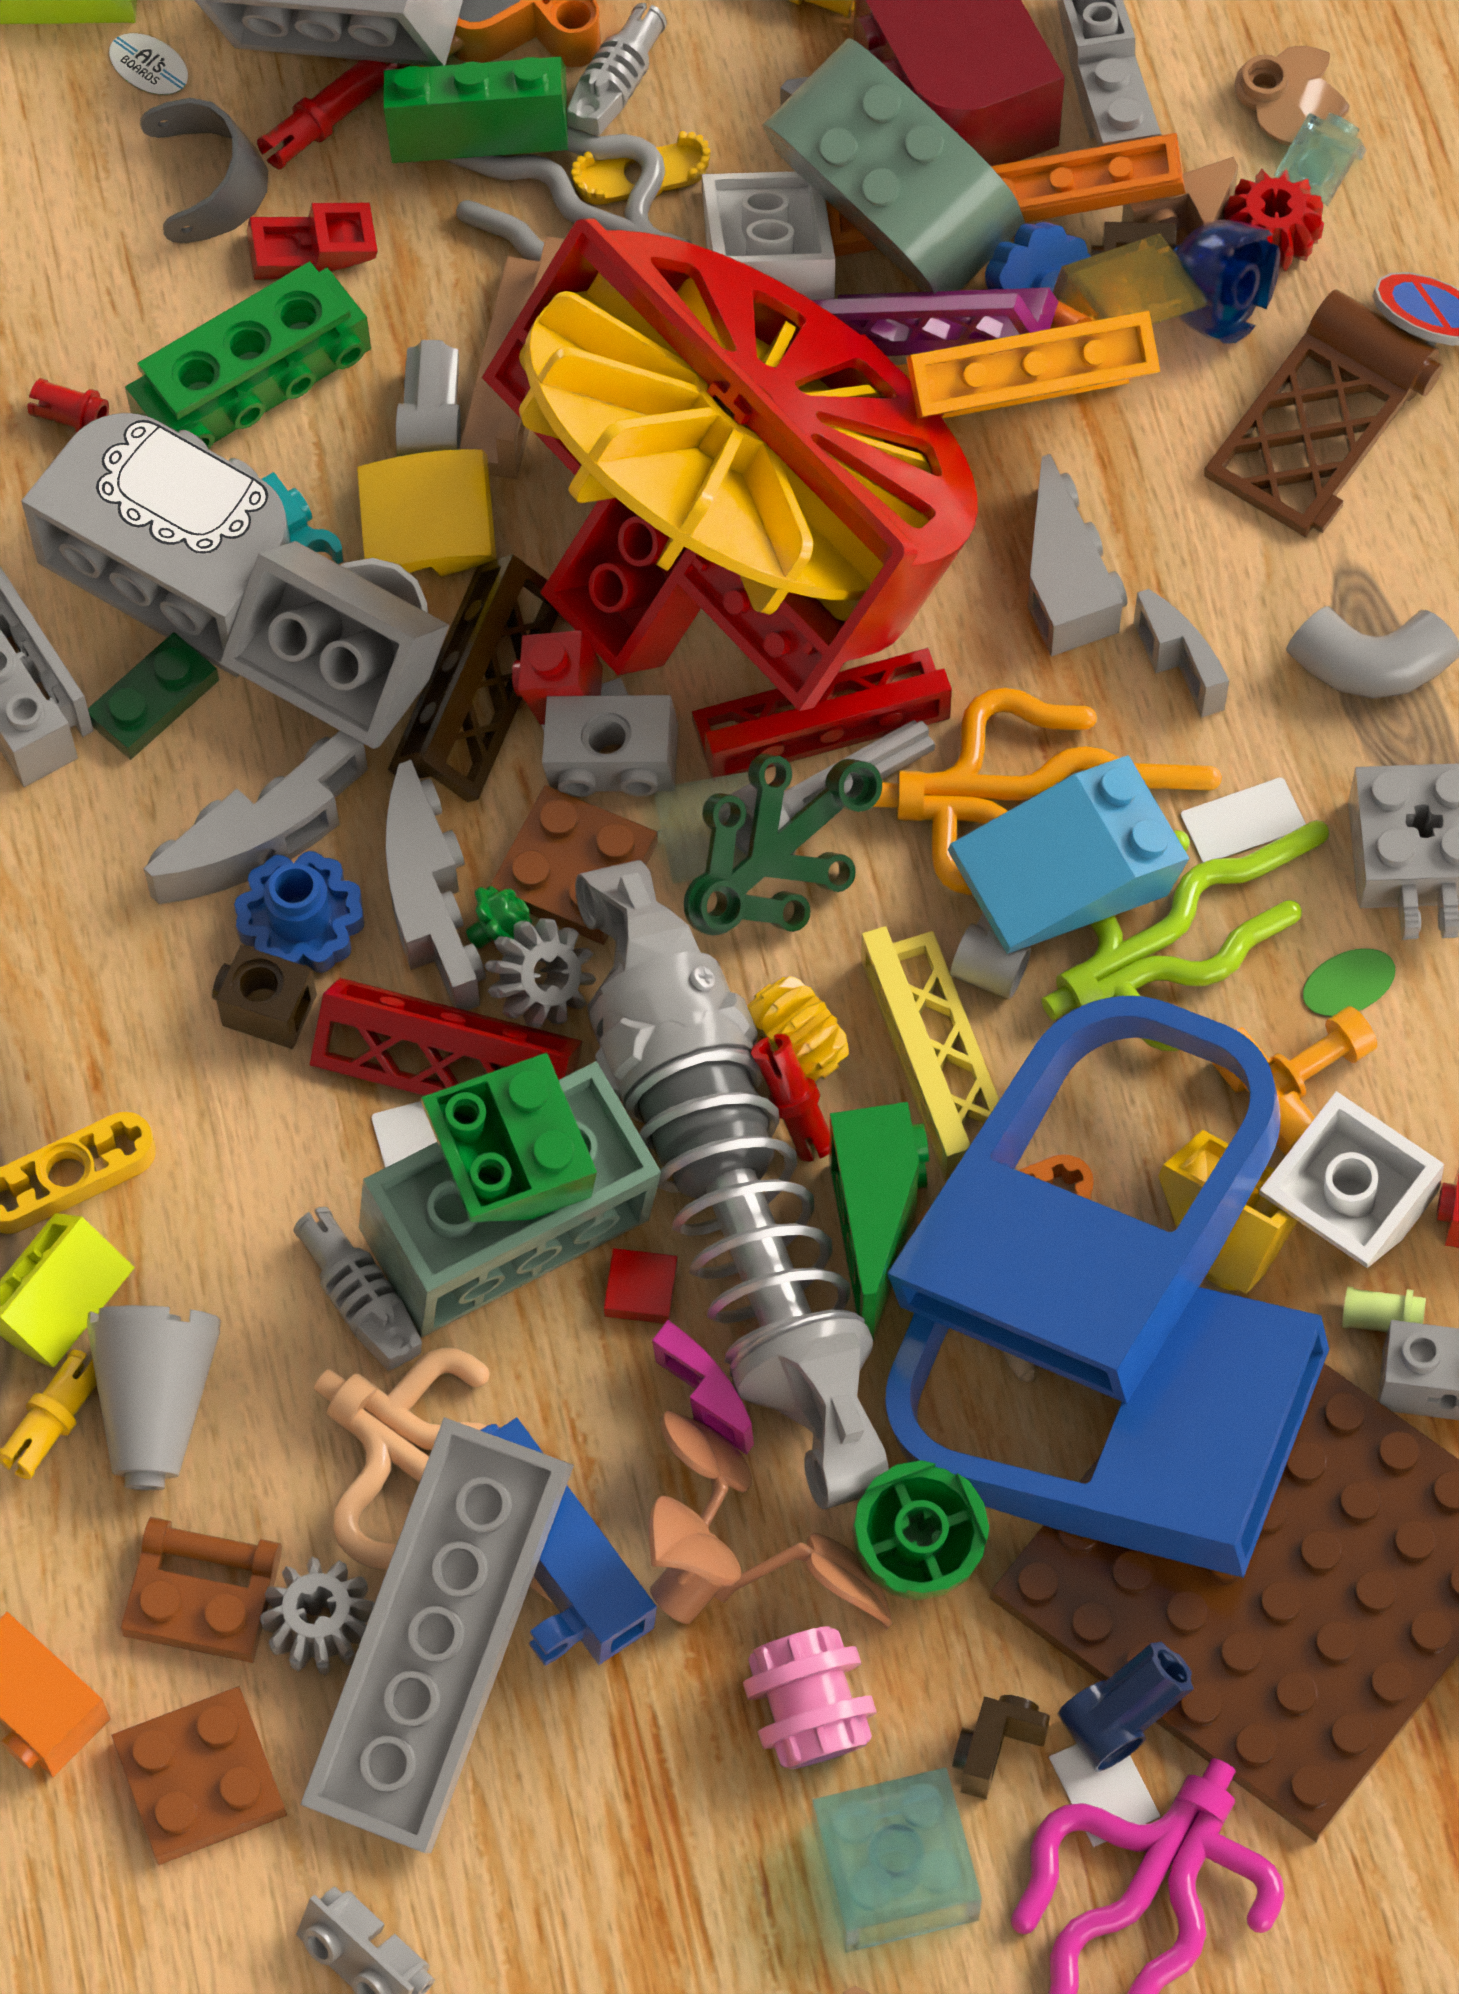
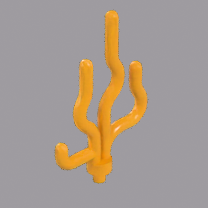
[873,687,1222,896]

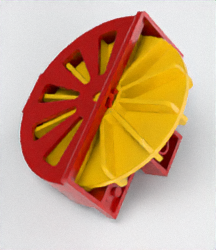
[481,218,978,711]

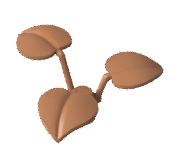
[648,1410,893,1630]

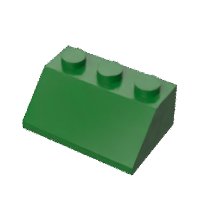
[383,57,568,163]

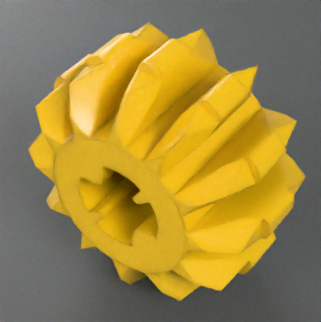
[747,976,849,1082]

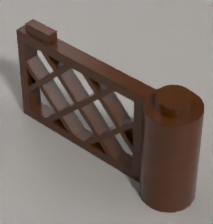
[1204,289,1443,538]

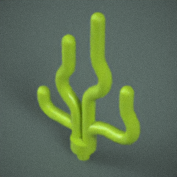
[1041,820,1329,1051]

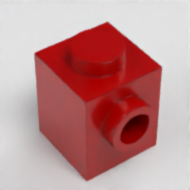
[512,630,603,725]

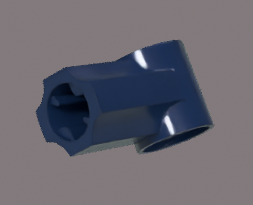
[1058,1641,1194,1772]

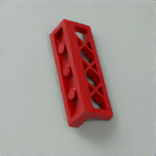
[692,648,952,783]
[309,977,583,1096]

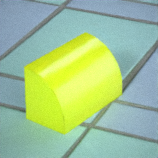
[0,1213,135,1368]

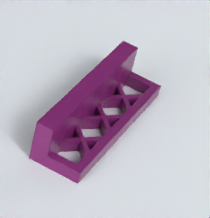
[812,288,1059,356]

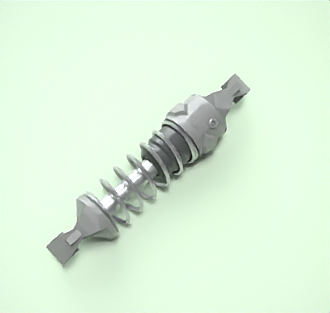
[575,860,889,1509]

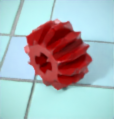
[1223,168,1324,272]

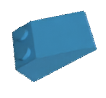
[948,755,1190,954]

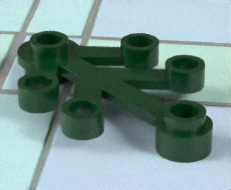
[684,753,882,935]

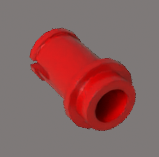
[27,378,109,433]

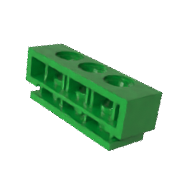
[125,261,371,450]

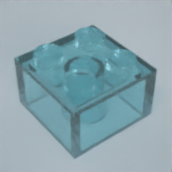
[812,1767,982,1953]

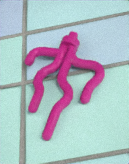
[1010,1758,1285,1994]

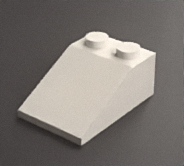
[702,171,835,300]

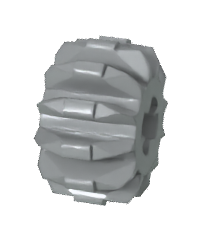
[484,918,596,1027]
[261,1556,375,1675]

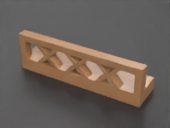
[459,236,564,479]

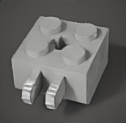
[1348,763,1459,940]

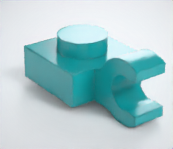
[261,472,343,564]

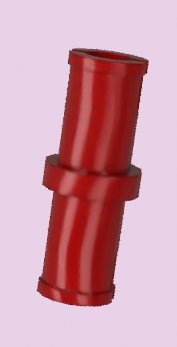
[751,1034,830,1162]

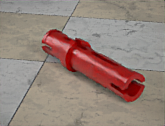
[257,60,410,170]

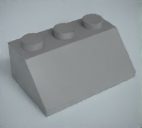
[220,541,449,749]

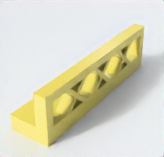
[861,926,999,1182]

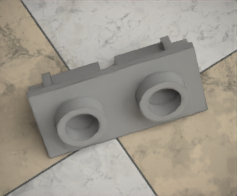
[296,1887,435,1994]

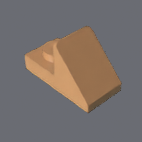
[1122,156,1238,262]

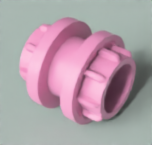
[743,1626,877,1769]

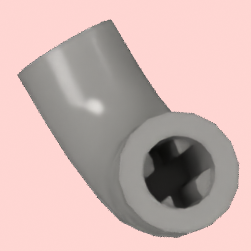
[1286,606,1459,699]

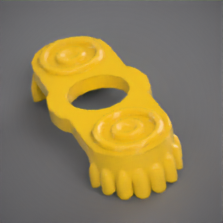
[571,131,711,205]

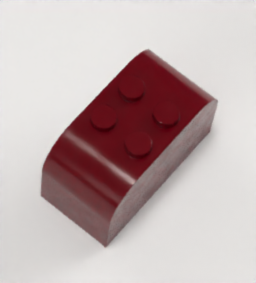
[854,0,1065,166]

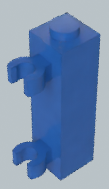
[480,1417,657,1666]

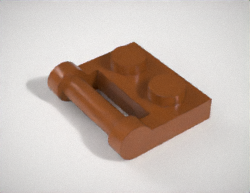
[120,1517,282,1663]

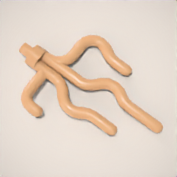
[314,1347,554,1604]

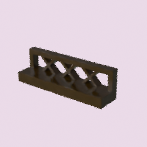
[388,554,559,802]

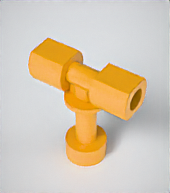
[1212,1006,1378,1156]

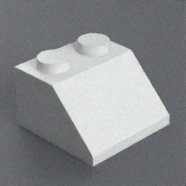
[1259,1091,1444,1268]

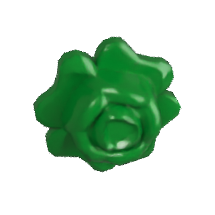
[466,885,532,949]

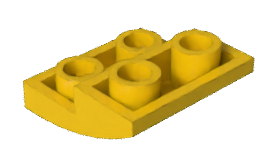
[357,449,497,577]

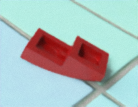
[246,202,378,280]

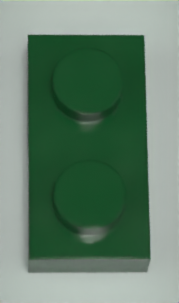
[88,632,219,760]

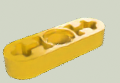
[0,1112,156,1234]

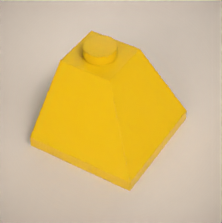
[1158,1129,1298,1294]

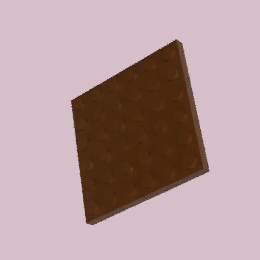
[990,1363,1459,1843]

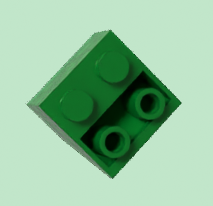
[421,1053,597,1222]

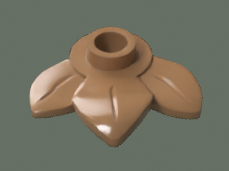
[1235,46,1349,147]

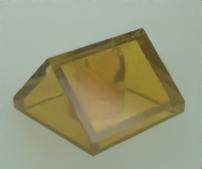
[1052,233,1208,325]

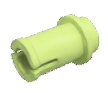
[1342,1286,1426,1332]

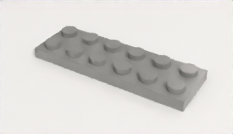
[300,1417,574,1853]

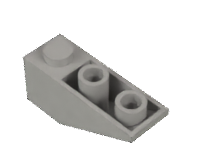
[1027,454,1128,657]

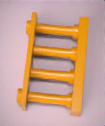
[896,311,1161,419]

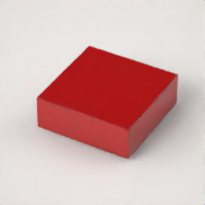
[604,1248,678,1324]

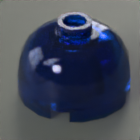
[1166,220,1280,344]

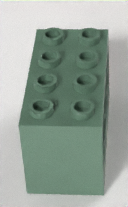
[359,1061,661,1338]

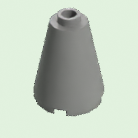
[87,1305,221,1490]

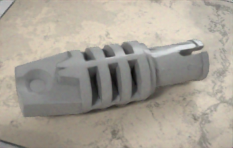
[567,3,667,135]
[293,1207,422,1371]

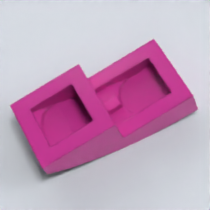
[652,1320,754,1455]

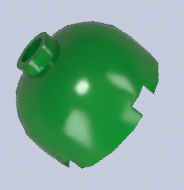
[852,1460,989,1600]

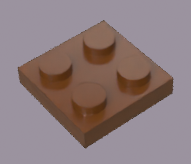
[491,785,658,945]
[111,1686,287,1865]

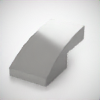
[1133,589,1229,717]

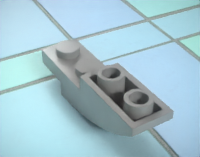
[1057,0,1161,147]
[143,731,368,904]
[386,760,486,1010]

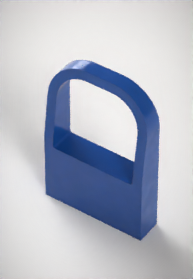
[887,996,1281,1404]
[885,1287,1329,1578]

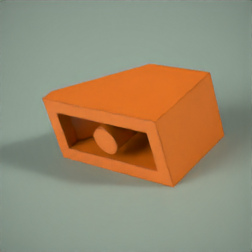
[0,1612,111,1777]

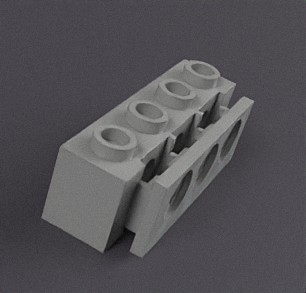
[0,567,93,787]

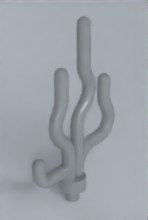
[445,126,692,261]

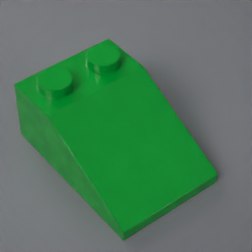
[829,1102,929,1342]

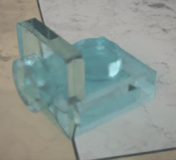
[1274,113,1367,206]

